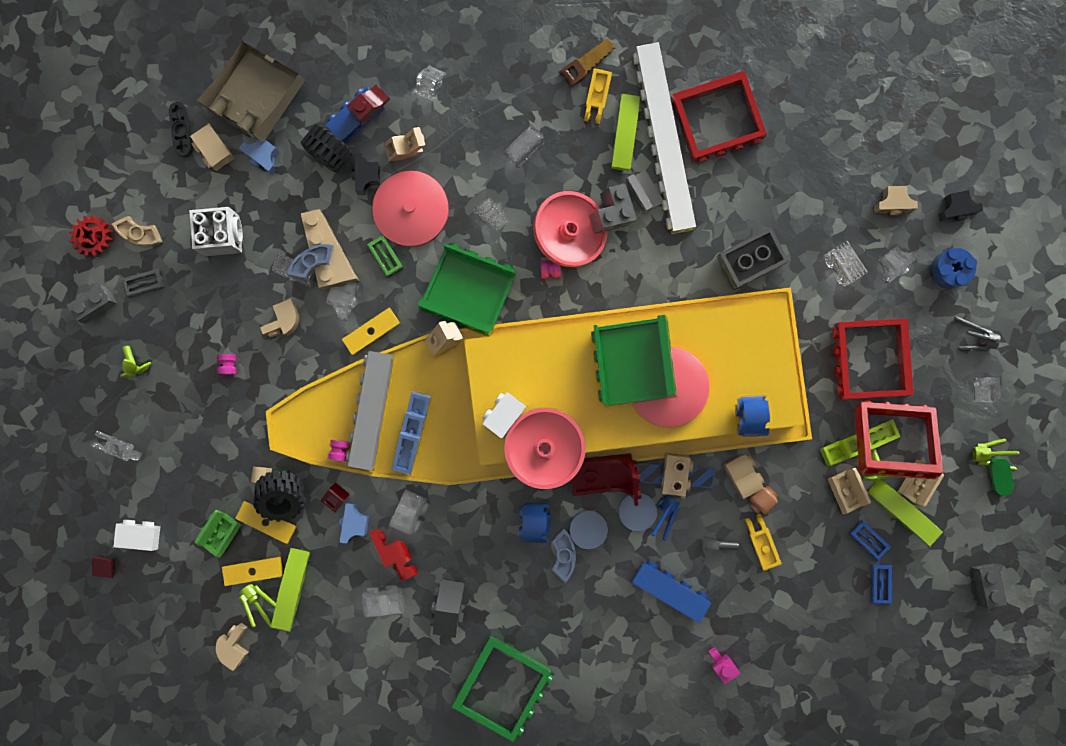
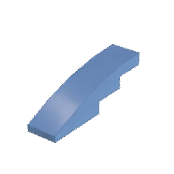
[392,391,431,475]

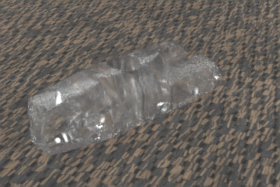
[90,430,142,461]

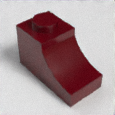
[346,85,390,126]

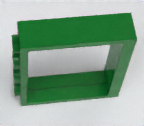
[452,635,553,742]

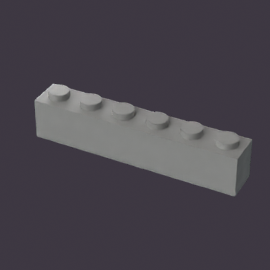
[346,351,394,470]

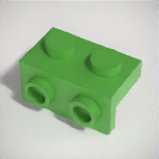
[194,510,241,558]

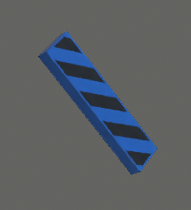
[637,463,714,488]

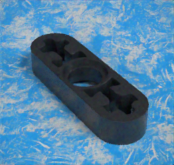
[169,102,193,158]

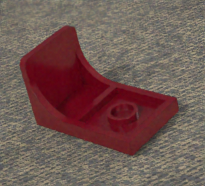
[571,453,641,506]

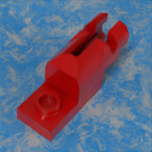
[369,528,418,582]

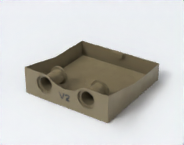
[197,41,305,143]

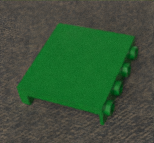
[418,243,516,337]
[591,315,678,407]

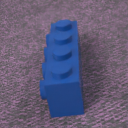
[631,560,711,623]

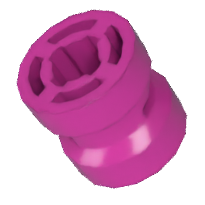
[541,260,561,279]
[217,354,236,375]
[327,439,350,462]

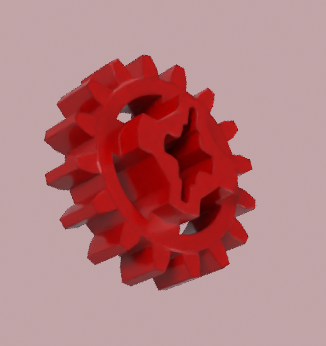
[69,215,113,257]

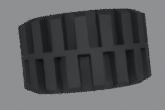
[300,124,353,173]
[254,470,304,522]

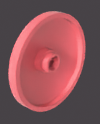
[372,171,449,247]
[533,191,608,267]
[632,347,709,427]
[504,408,585,489]

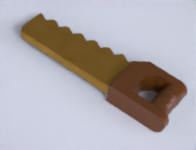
[559,39,615,87]

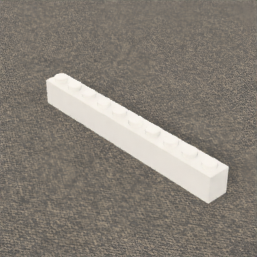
[633,42,696,234]

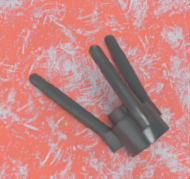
[955,317,1000,351]

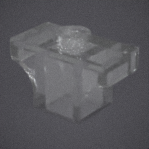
[414,65,446,100]
[474,197,510,232]
[878,246,919,284]
[325,281,359,321]

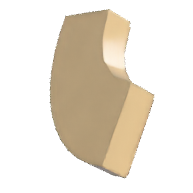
[112,216,163,246]

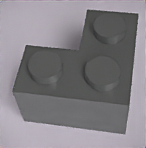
[589,184,637,234]
[430,579,464,638]

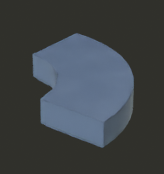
[287,244,334,280]
[551,529,576,583]

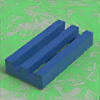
[849,520,891,561]
[871,564,892,604]

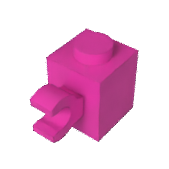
[708,647,741,685]

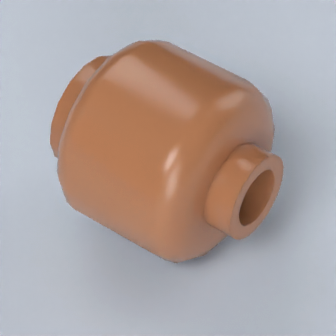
[749,486,778,515]

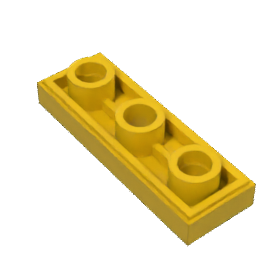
[342,307,401,355]
[235,501,297,544]
[222,557,283,586]

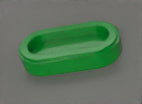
[989,457,1014,496]

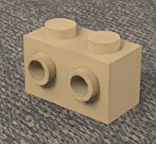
[661,453,693,496]

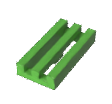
[367,235,403,278]

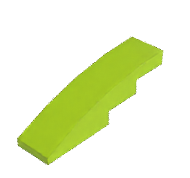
[611,94,640,171]
[820,419,900,467]
[867,479,943,546]
[271,548,310,632]

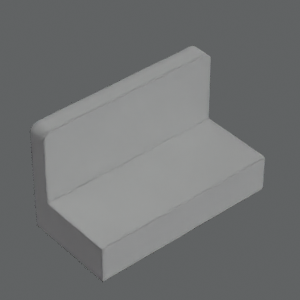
[626,170,663,214]

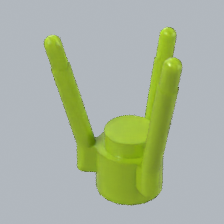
[972,439,1019,471]
[239,584,277,628]

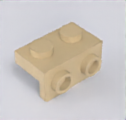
[898,459,944,507]
[828,468,871,514]

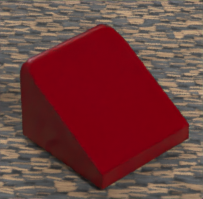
[320,483,350,512]
[92,556,115,578]

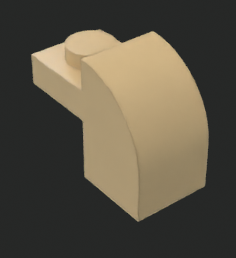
[383,127,425,162]
[260,299,299,337]
[216,623,249,671]

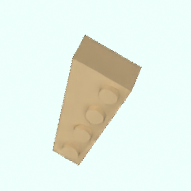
[301,209,359,290]

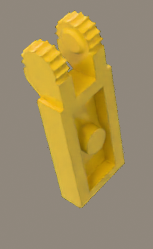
[584,68,612,124]
[745,514,782,571]

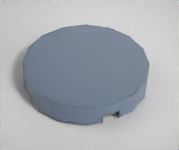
[619,493,657,531]
[569,511,608,549]

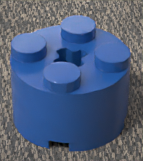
[931,248,977,289]
[735,396,770,437]
[519,503,551,543]

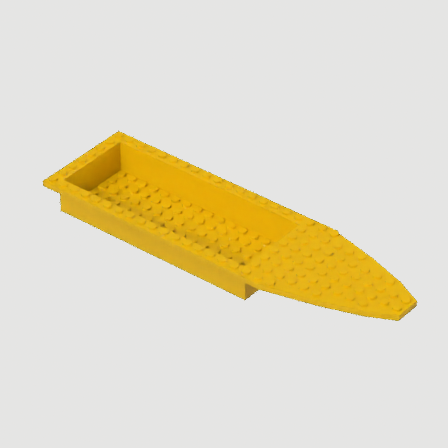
[266,287,812,485]

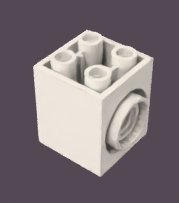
[189,207,243,256]

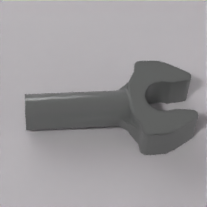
[702,539,739,550]

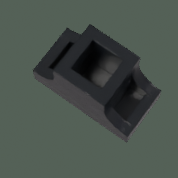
[352,153,380,195]
[938,190,983,221]

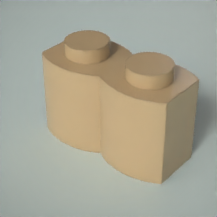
[723,454,764,499]

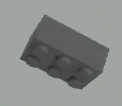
[717,227,789,290]

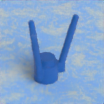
[651,495,680,540]

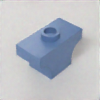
[239,140,279,175]
[339,503,370,543]

